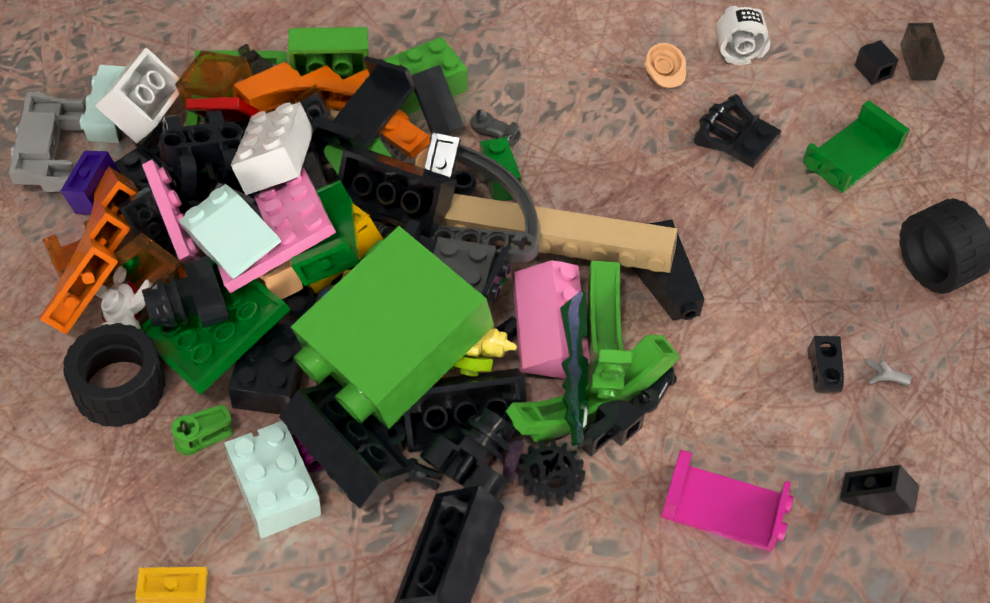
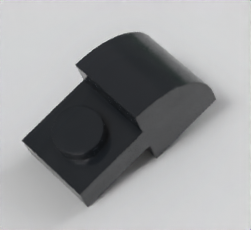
[582,400,645,456]

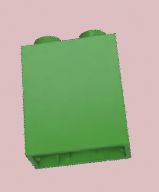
[291,226,494,429]

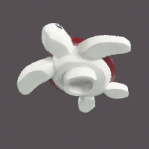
[95,266,153,330]

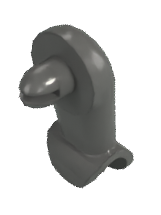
[470,109,521,147]

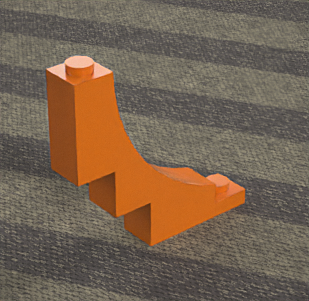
[39,166,139,335]

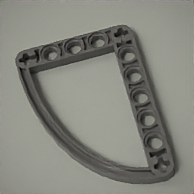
[370,137,541,262]

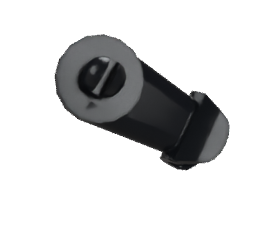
[632,367,677,413]

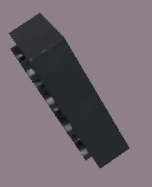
[117,186,177,268]

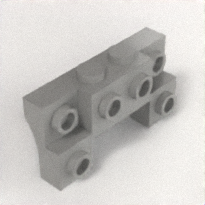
[8,92,86,192]

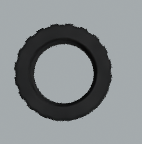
[899,198,990,294]
[63,323,165,427]

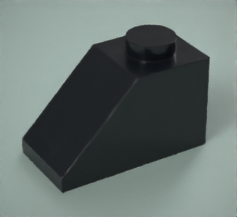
[840,465,919,516]

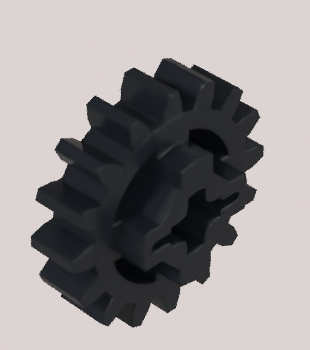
[516,439,585,507]

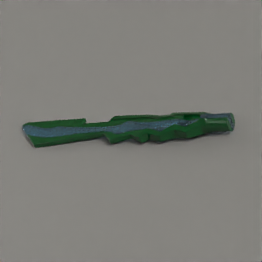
[560,291,588,447]

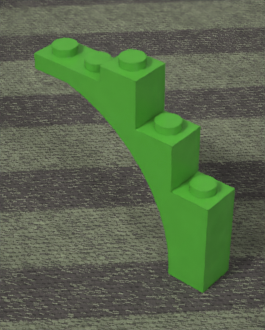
[587,261,632,399]

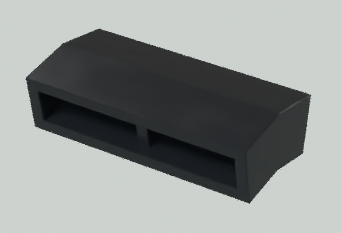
[411,65,464,135]

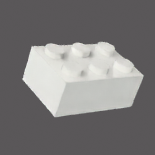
[95,47,186,143]

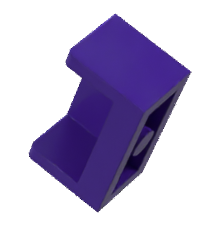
[60,150,121,215]

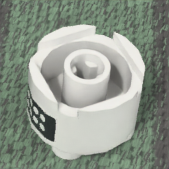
[715,6,771,65]

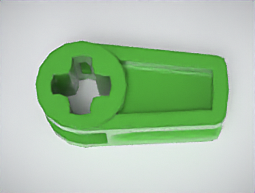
[171,405,233,456]

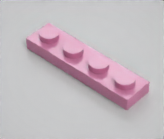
[142,160,200,263]

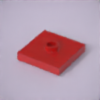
[186,97,258,121]

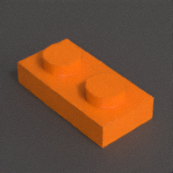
[378,113,431,159]

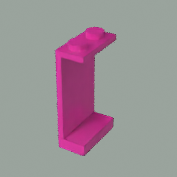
[661,450,794,551]

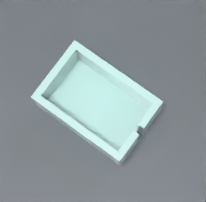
[224,421,321,539]

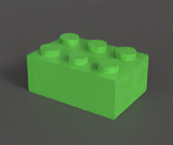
[288,27,369,80]
[383,37,468,115]

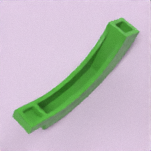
[506,335,680,442]

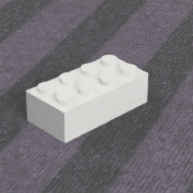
[231,102,314,195]

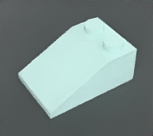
[178,184,281,279]

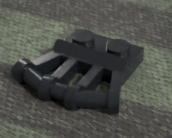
[693,94,782,168]
[114,121,206,190]

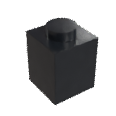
[854,40,899,85]

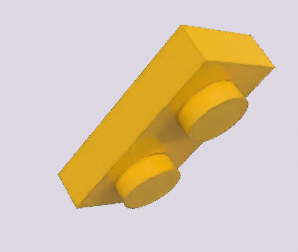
[135,567,208,603]

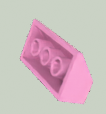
[512,260,590,381]

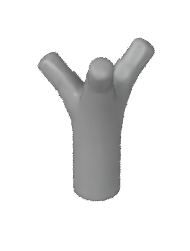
[865,358,912,386]

